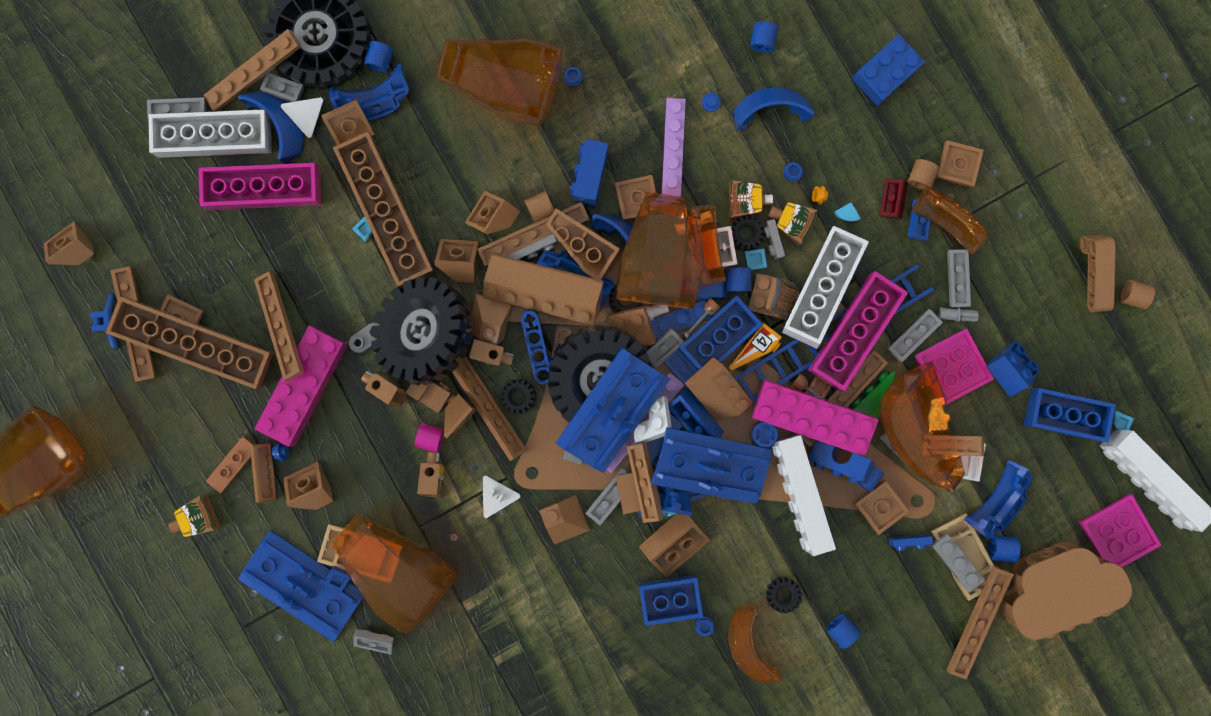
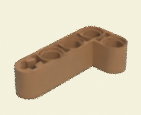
[1080,234,1115,313]

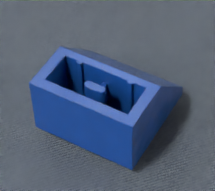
[986,341,1040,397]

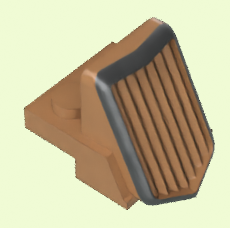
[748,273,799,321]

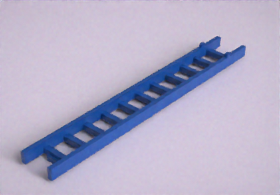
[733,264,934,402]

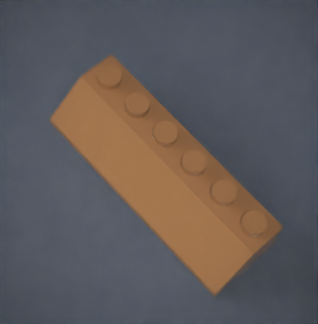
[483,254,604,325]

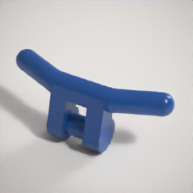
[90,293,119,349]

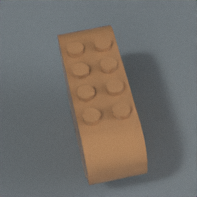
[1001,542,1132,640]

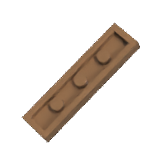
[627,442,663,523]

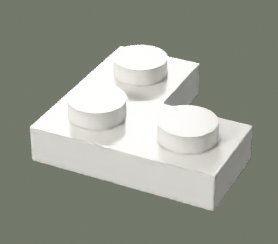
[634,396,672,444]

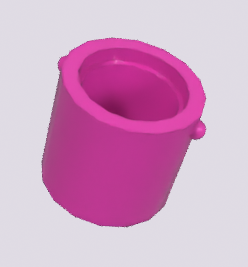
[415,423,444,453]

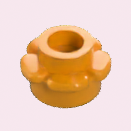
[812,186,828,205]

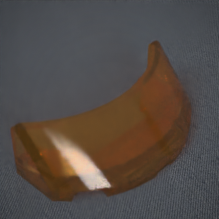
[911,187,988,254]
[690,204,726,288]
[728,603,783,684]

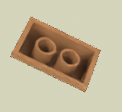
[685,357,753,420]
[639,513,710,578]

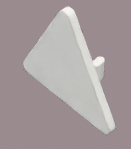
[281,97,323,138]
[483,476,521,518]

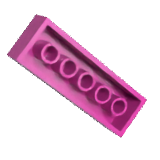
[199,163,322,210]
[808,271,908,391]
[255,326,348,447]
[751,379,878,456]

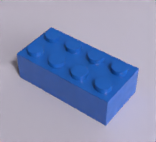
[678,296,763,371]
[1023,388,1116,443]

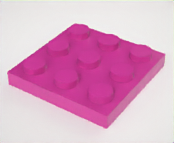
[914,328,994,406]
[1079,494,1161,568]

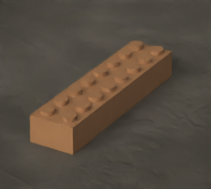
[333,131,436,289]
[105,297,274,389]

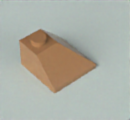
[465,191,520,234]
[44,221,94,265]
[435,239,479,283]
[470,294,512,345]
[444,394,476,439]
[283,462,334,510]
[539,495,590,545]

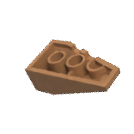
[546,208,624,280]

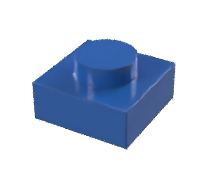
[324,566,351,592]

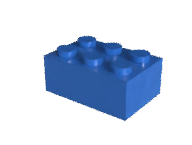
[852,34,925,106]
[570,139,608,207]
[638,575,703,626]

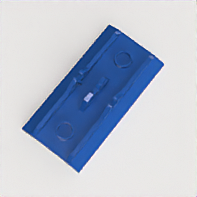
[555,347,670,473]
[650,427,773,504]
[238,530,366,642]

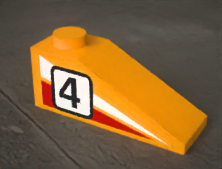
[726,323,782,371]

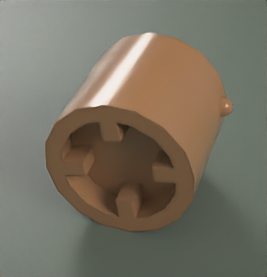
[907,159,940,191]
[524,191,554,223]
[1120,279,1155,309]

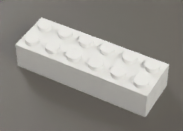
[149,110,272,158]
[782,226,869,349]
[1100,430,1211,532]
[771,434,836,556]

